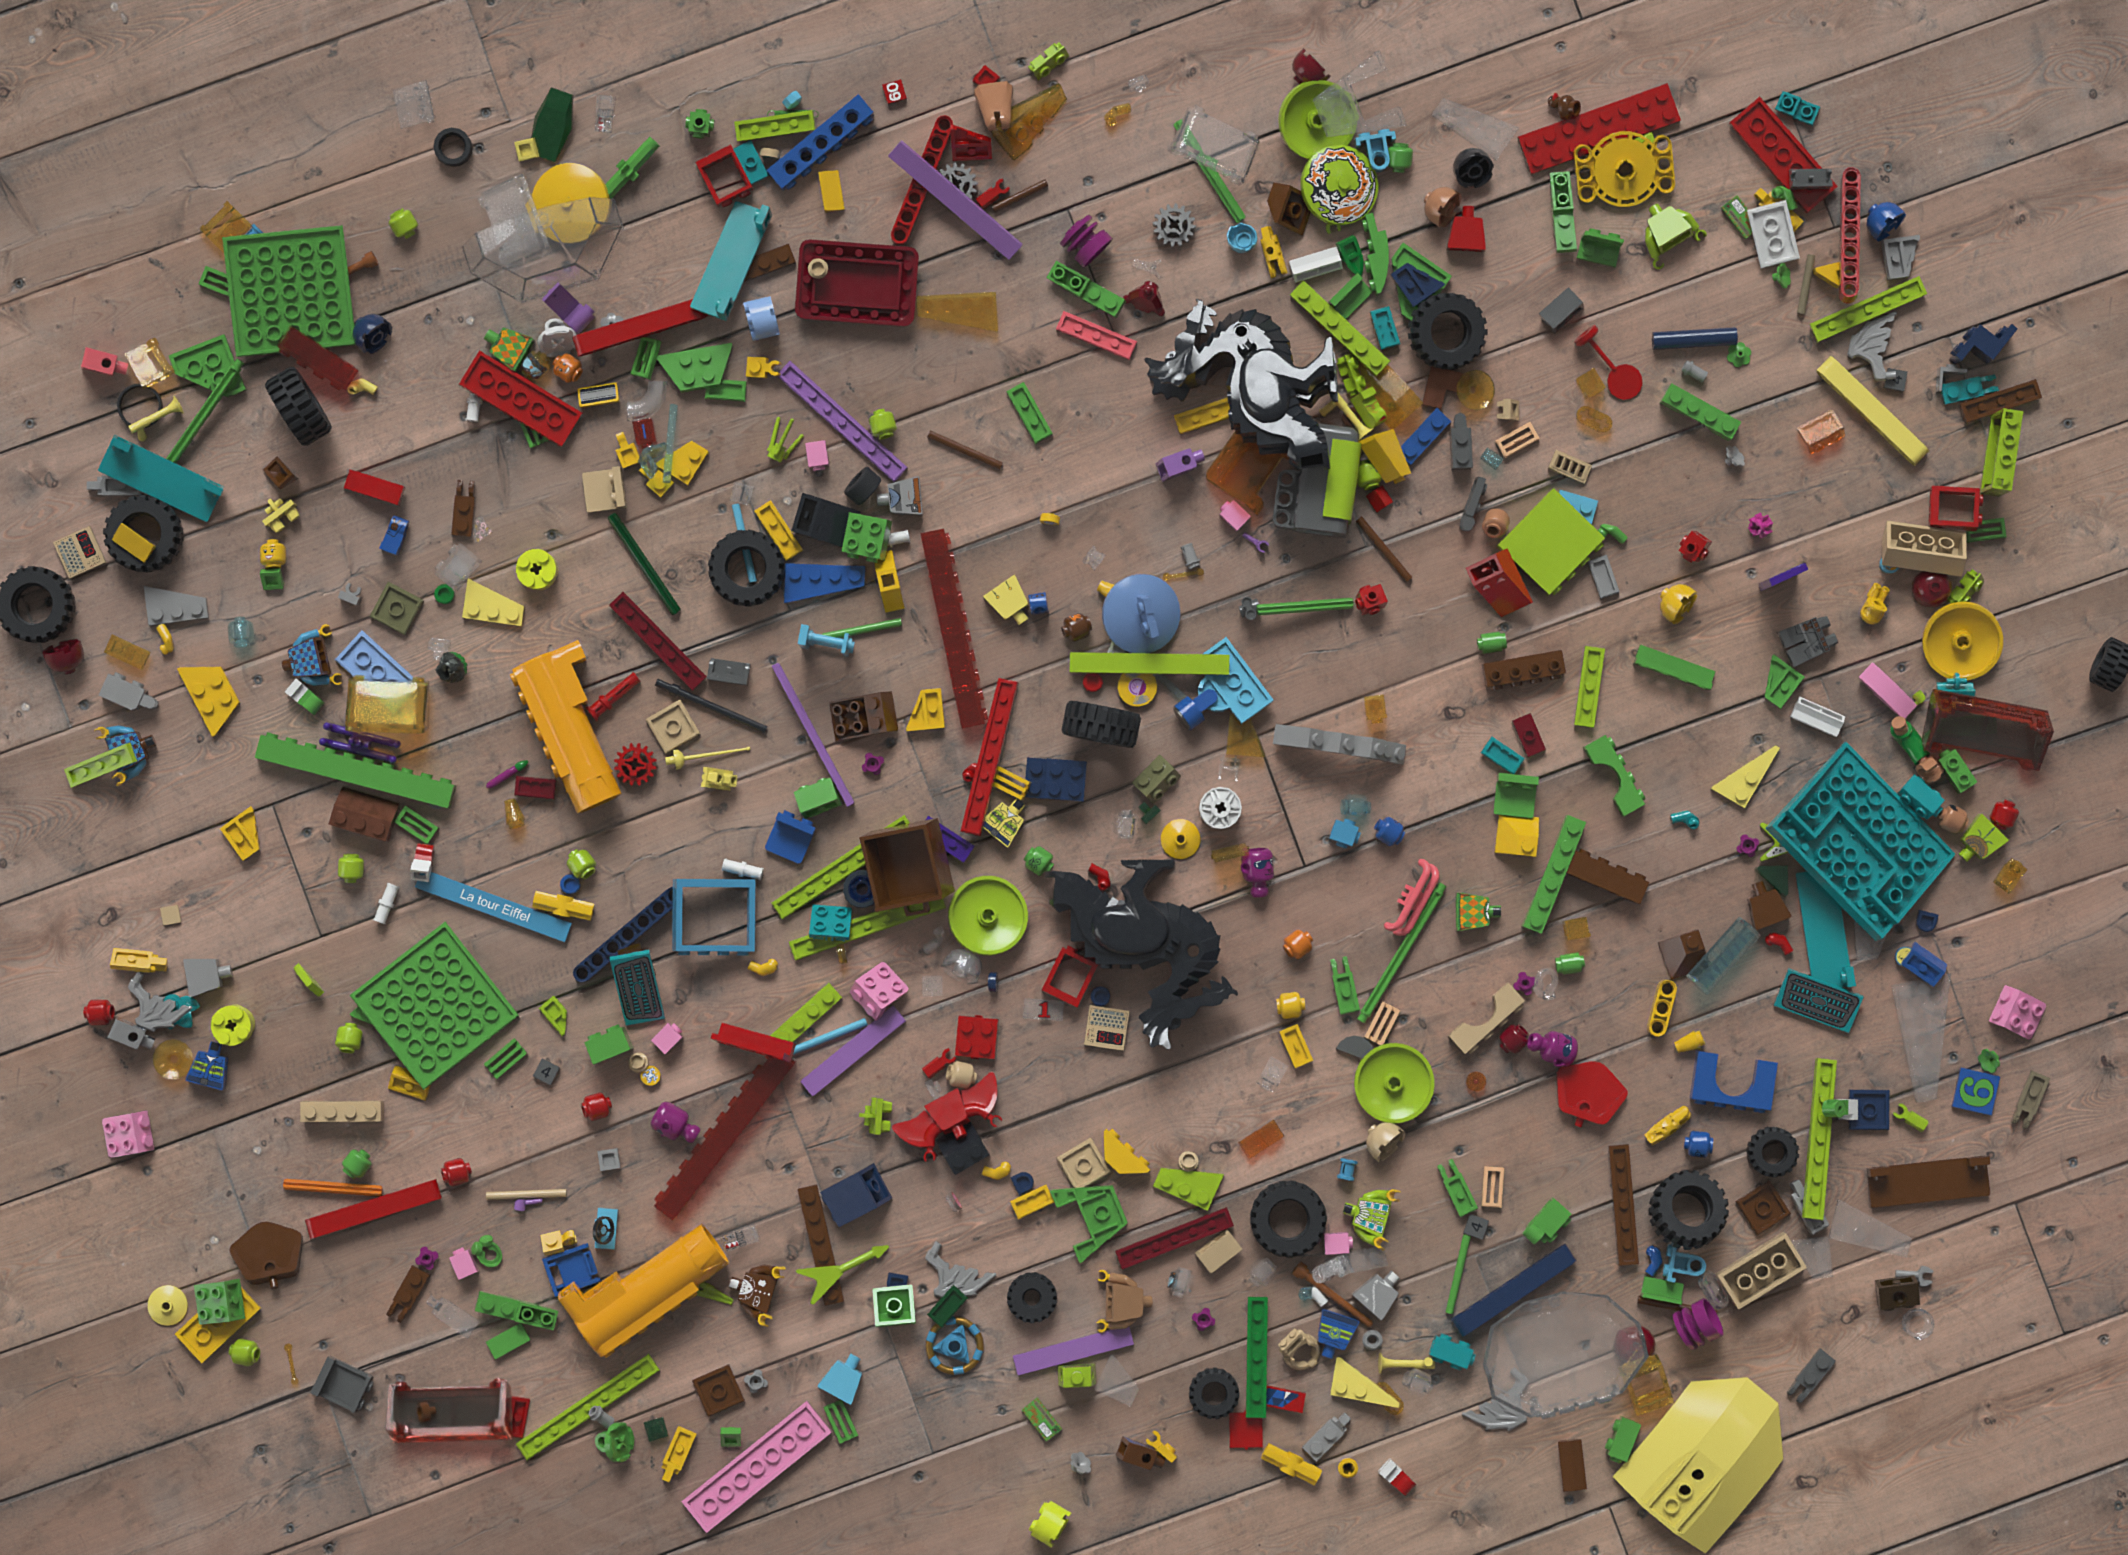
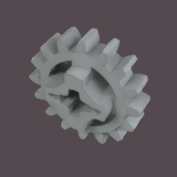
[939,162,978,200]
[1153,203,1196,248]

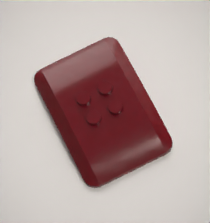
[795,239,919,327]

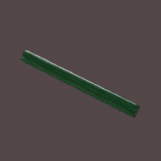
[608,513,681,615]

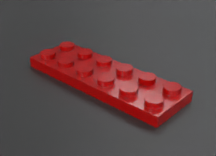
[1729,96,1838,213]
[458,350,582,447]

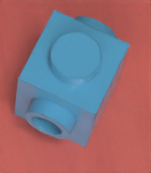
[1329,819,1361,849]

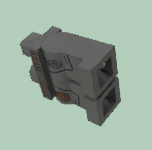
[1777,616,1839,668]

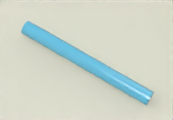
[732,504,757,583]
[793,1018,868,1055]

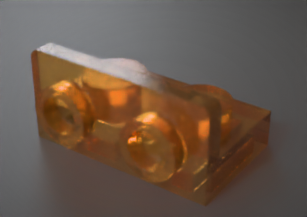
[1797,409,1845,454]

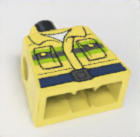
[983,798,1025,848]

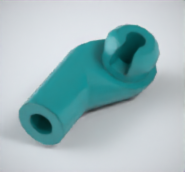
[1670,810,1700,829]

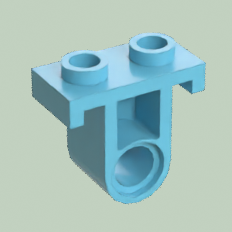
[1354,129,1396,172]
[1663,1242,1706,1282]

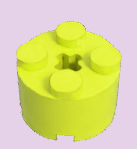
[516,549,558,590]
[211,1005,255,1046]
[1029,1501,1072,1548]

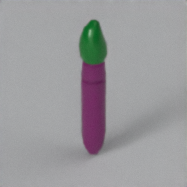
[486,760,528,788]

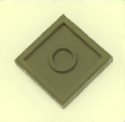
[369,582,424,635]

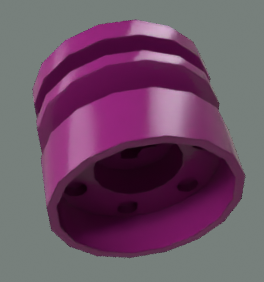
[1060,215,1113,268]
[1673,1298,1724,1351]

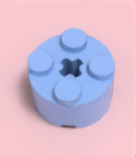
[743,296,780,341]

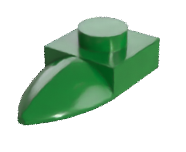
[1335,235,1364,276]

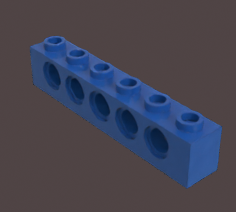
[767,94,874,191]

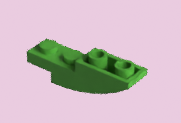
[1549,171,1577,253]
[1362,213,1389,296]
[1046,261,1126,318]
[474,1291,559,1331]

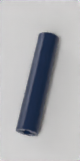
[1652,327,1738,350]

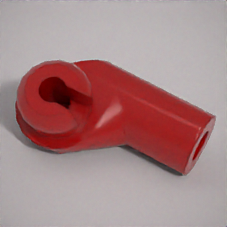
[962,763,977,782]

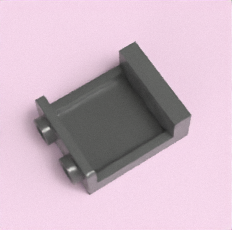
[311,1355,374,1414]

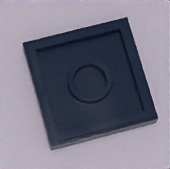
[1848,1089,1890,1130]

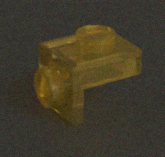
[1364,694,1387,724]
[1993,858,2027,894]

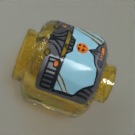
[521,350,551,380]

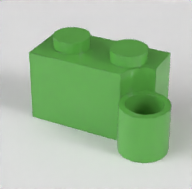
[1522,1197,1572,1245]

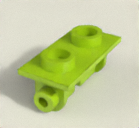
[1028,42,1069,81]
[1336,354,1366,396]
[1948,569,1984,604]

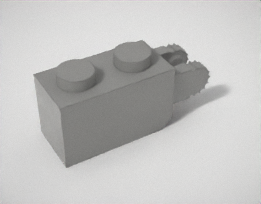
[99,672,159,711]

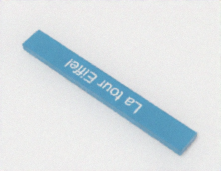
[415,872,572,942]

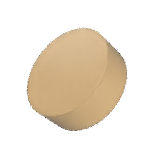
[760,148,781,160]

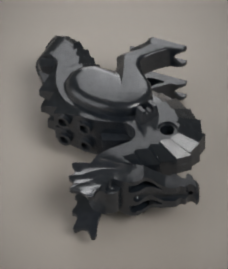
[1144,299,1338,470]
[1045,860,1238,1049]

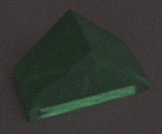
[1754,865,1789,897]

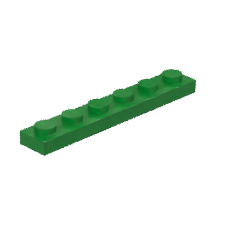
[1246,1297,1268,1418]

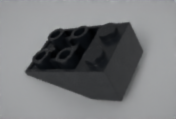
[791,493,861,547]

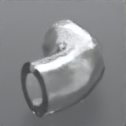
[627,381,668,421]

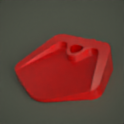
[1556,1061,1628,1127]

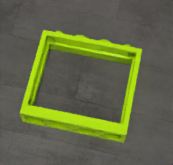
[1980,408,2023,497]

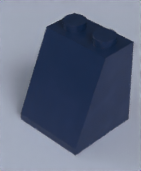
[820,1163,892,1227]

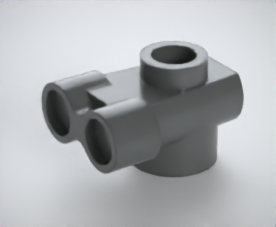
[1238,596,1259,620]

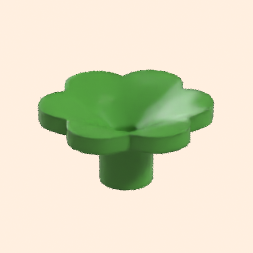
[1772,263,1791,288]
[1727,342,1751,367]
[1978,1049,2000,1073]

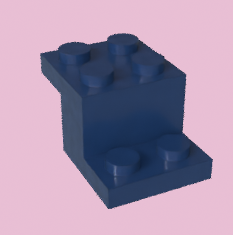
[1949,324,2018,365]
[1025,757,1087,802]

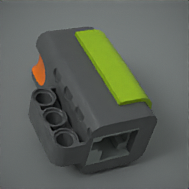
[1273,423,1362,538]

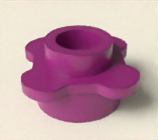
[862,753,884,775]
[1736,834,1759,857]
[1513,972,1537,995]
[415,1246,439,1270]
[1192,1308,1215,1331]

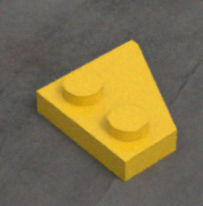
[655,441,709,485]

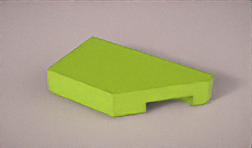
[294,963,324,997]
[539,995,567,1036]

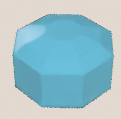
[782,91,802,110]

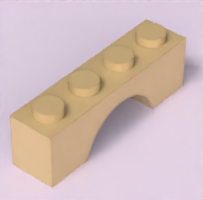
[1448,983,1525,1054]
[300,1101,384,1122]

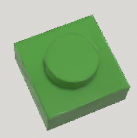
[260,568,284,590]
[720,1427,742,1447]

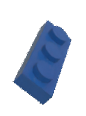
[1401,408,1451,465]

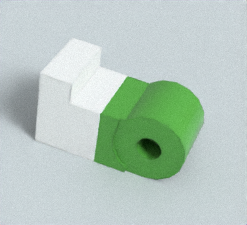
[285,678,325,715]
[1822,1099,1858,1120]

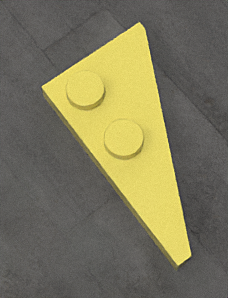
[1711,745,1780,808]
[1330,1357,1400,1408]

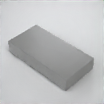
[1588,555,1620,599]

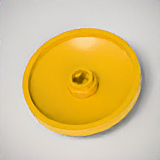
[531,163,610,243]
[1922,602,2003,680]

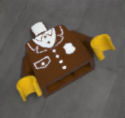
[729,1264,786,1327]

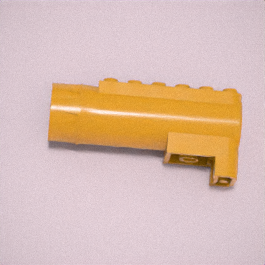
[510,640,622,814]
[558,1224,729,1358]

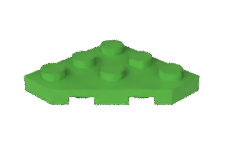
[1391,243,1452,321]
[169,334,247,398]

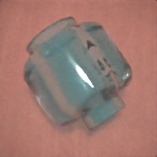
[228,617,254,648]
[1340,794,1371,820]

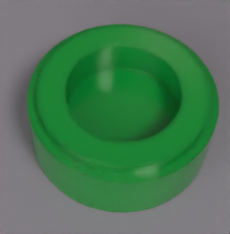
[434,584,455,604]

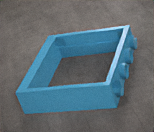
[672,879,755,956]

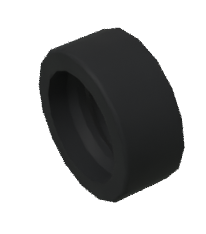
[433,127,473,167]

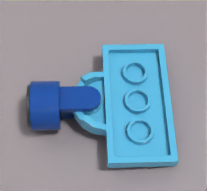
[1173,637,1274,730]

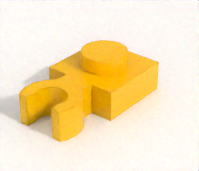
[746,357,782,378]

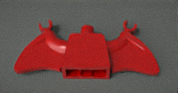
[892,1072,1002,1162]

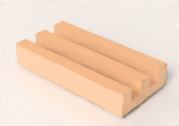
[1495,422,1540,459]
[1364,1001,1400,1045]
[1481,1166,1504,1208]

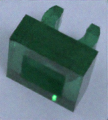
[1138,802,1161,824]
[644,1416,669,1442]

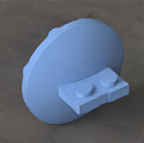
[1102,574,1180,653]

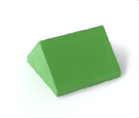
[872,1285,916,1327]

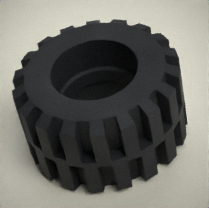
[2089,637,2128,692]
[1746,1127,1800,1178]
[1189,1367,1240,1420]

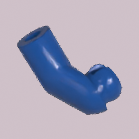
[1645,1246,1662,1277]

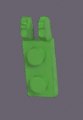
[1330,956,1360,1015]
[1437,1159,1478,1217]

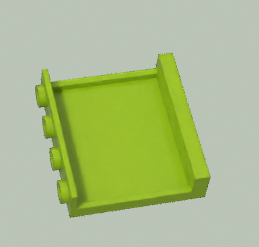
[1497,488,1605,596]

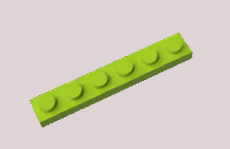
[1809,276,1927,343]
[1290,280,1390,377]

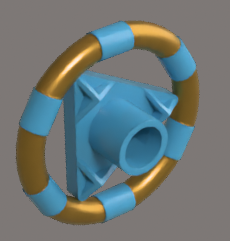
[925,1316,984,1375]

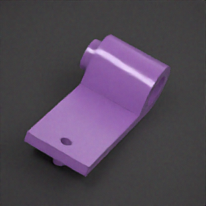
[542,282,595,334]

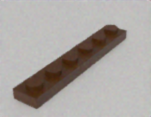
[1608,1144,1639,1266]
[797,1184,844,1306]

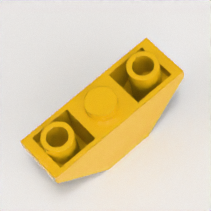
[874,550,905,613]
[1103,1128,1150,1174]

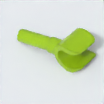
[1908,690,1925,716]

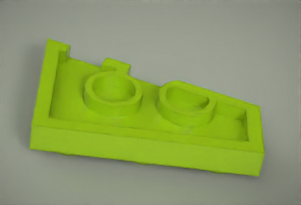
[1153,1168,1224,1211]

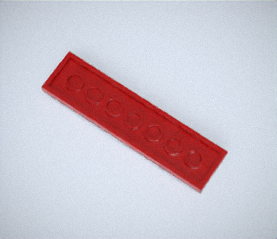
[1517,83,1681,175]

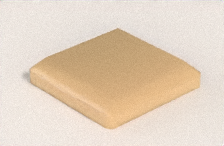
[160,905,181,925]

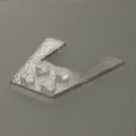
[1313,51,1407,137]

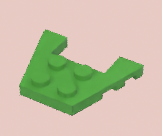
[1050,1185,1128,1263]

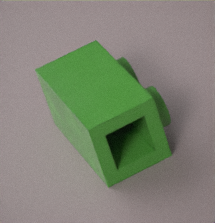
[1937,748,1977,794]
[1605,1416,1641,1464]

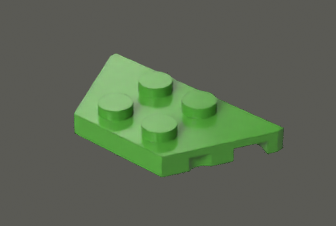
[657,343,733,393]

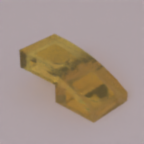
[104,634,151,670]

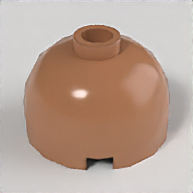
[1424,187,1462,227]

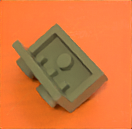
[1132,754,1181,804]

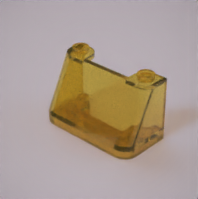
[345,675,430,734]

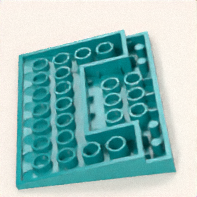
[1765,742,1956,941]

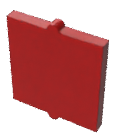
[1229,1410,1263,1450]

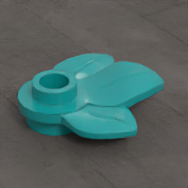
[164,994,200,1030]

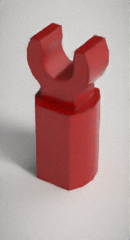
[976,178,1010,210]
[922,1048,956,1079]

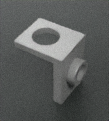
[1936,364,1967,393]

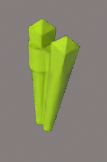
[697,1282,734,1305]

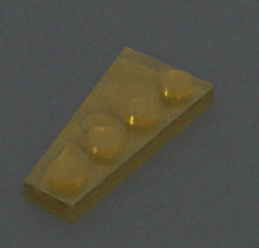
[916,292,998,332]

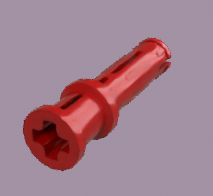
[585,672,641,721]

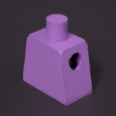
[1155,448,1205,482]

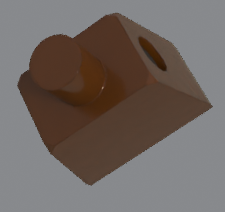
[1747,881,1792,930]

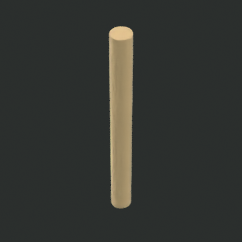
[486,1189,567,1200]

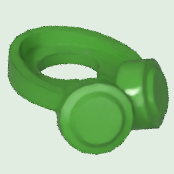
[471,1235,502,1267]

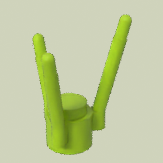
[767,417,804,463]

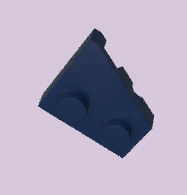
[1390,263,1445,307]

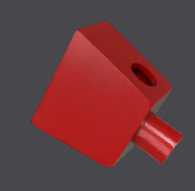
[1446,206,1486,252]

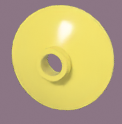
[148,1285,188,1326]

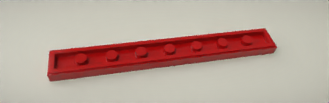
[960,678,1019,837]

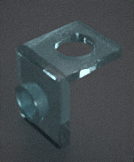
[638,442,667,479]

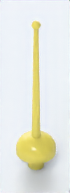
[665,747,750,770]

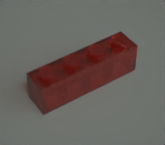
[277,325,359,391]

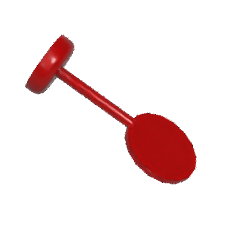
[1574,324,1643,400]

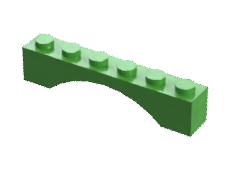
[1522,815,1586,934]

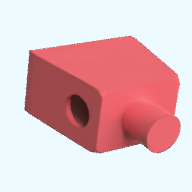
[81,347,129,376]

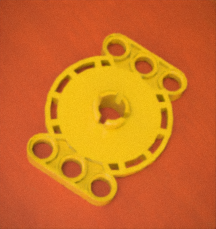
[1574,131,1675,207]

